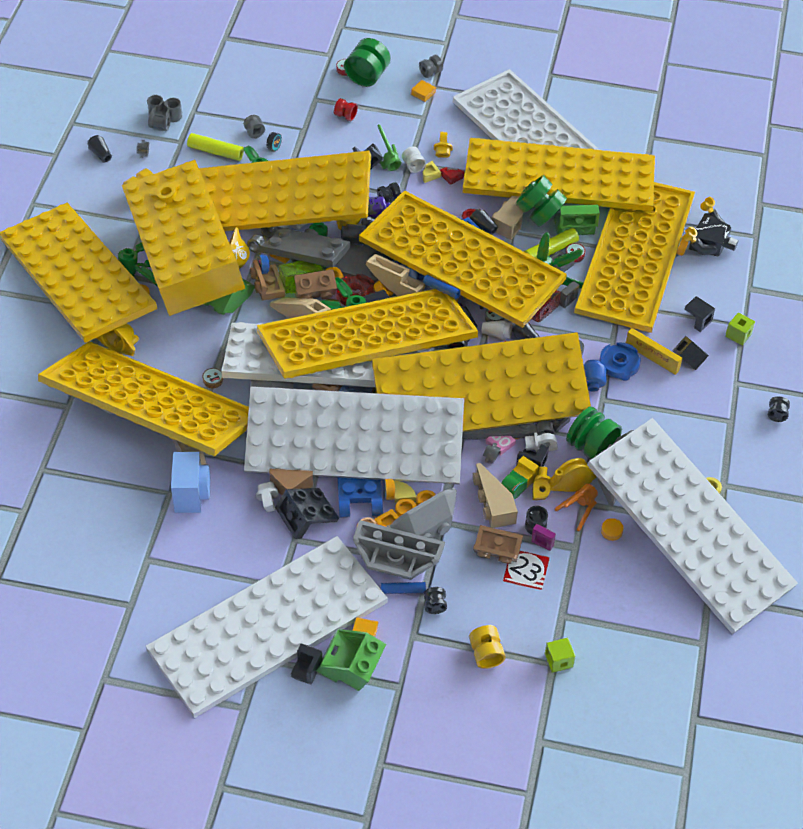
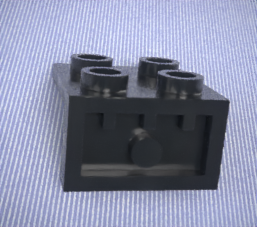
[275,488,339,539]

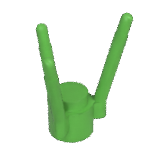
[377,124,402,171]

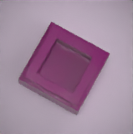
[531,524,556,551]

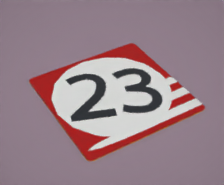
[503,551,550,590]

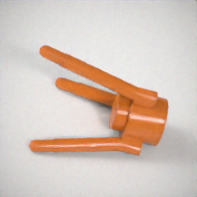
[554,484,598,532]

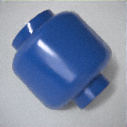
[583,360,607,392]

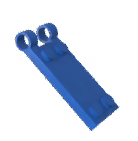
[337,477,383,518]

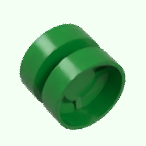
[344,38,391,87]
[515,175,567,227]

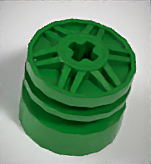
[566,407,622,459]

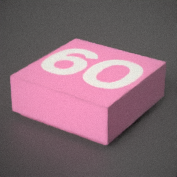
[486,436,516,456]

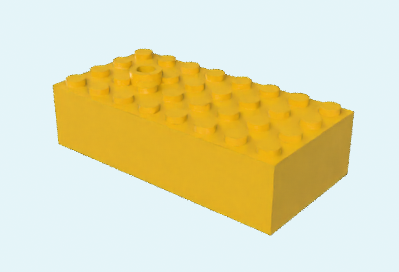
[122,160,246,316]

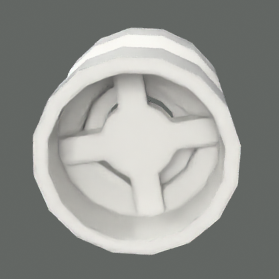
[402,147,426,173]

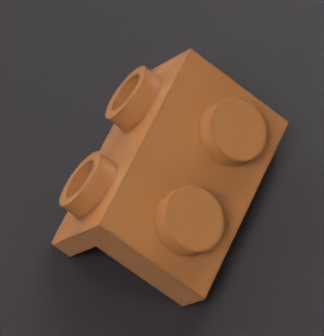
[250,259,285,301]
[294,270,337,299]
[473,525,523,564]

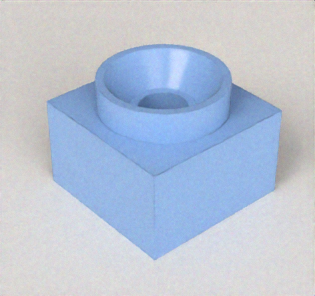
[171,452,210,513]

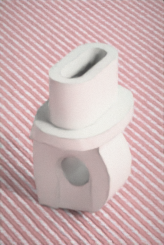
[525,432,558,453]
[256,482,278,513]

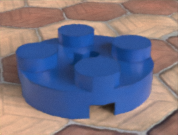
[599,342,641,381]

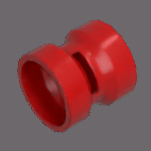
[334,98,358,121]

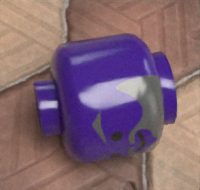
[368,196,390,219]

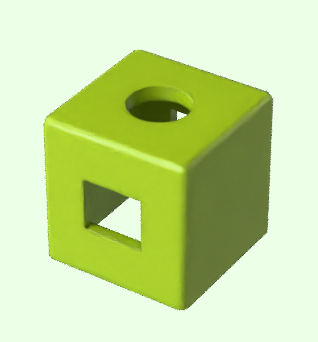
[725,312,755,345]
[545,638,576,673]

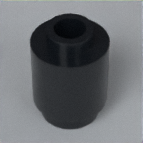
[341,224,366,244]

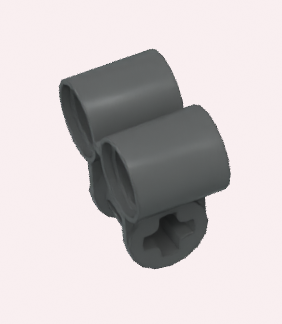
[147,95,182,130]

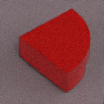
[440,167,465,185]

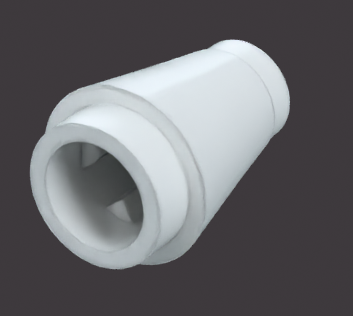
[482,320,512,340]

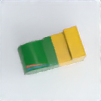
[501,456,539,499]

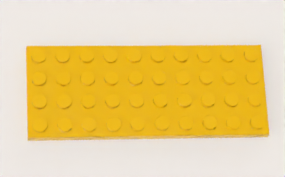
[463,138,655,211]
[199,151,371,231]
[574,182,695,333]
[359,190,567,328]
[0,202,157,343]
[257,289,478,379]
[371,332,591,432]
[38,341,249,456]

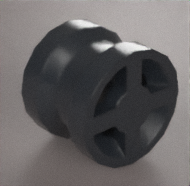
[767,396,790,422]
[424,587,447,614]

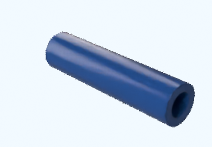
[423,275,460,299]
[381,582,426,594]

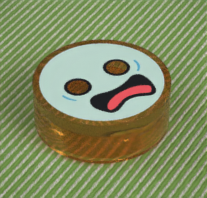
[202,368,223,388]

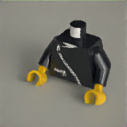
[683,197,739,256]

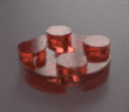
[336,274,376,306]

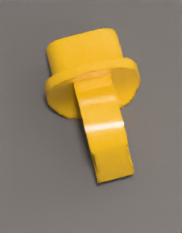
[433,132,453,158]
[532,467,551,501]

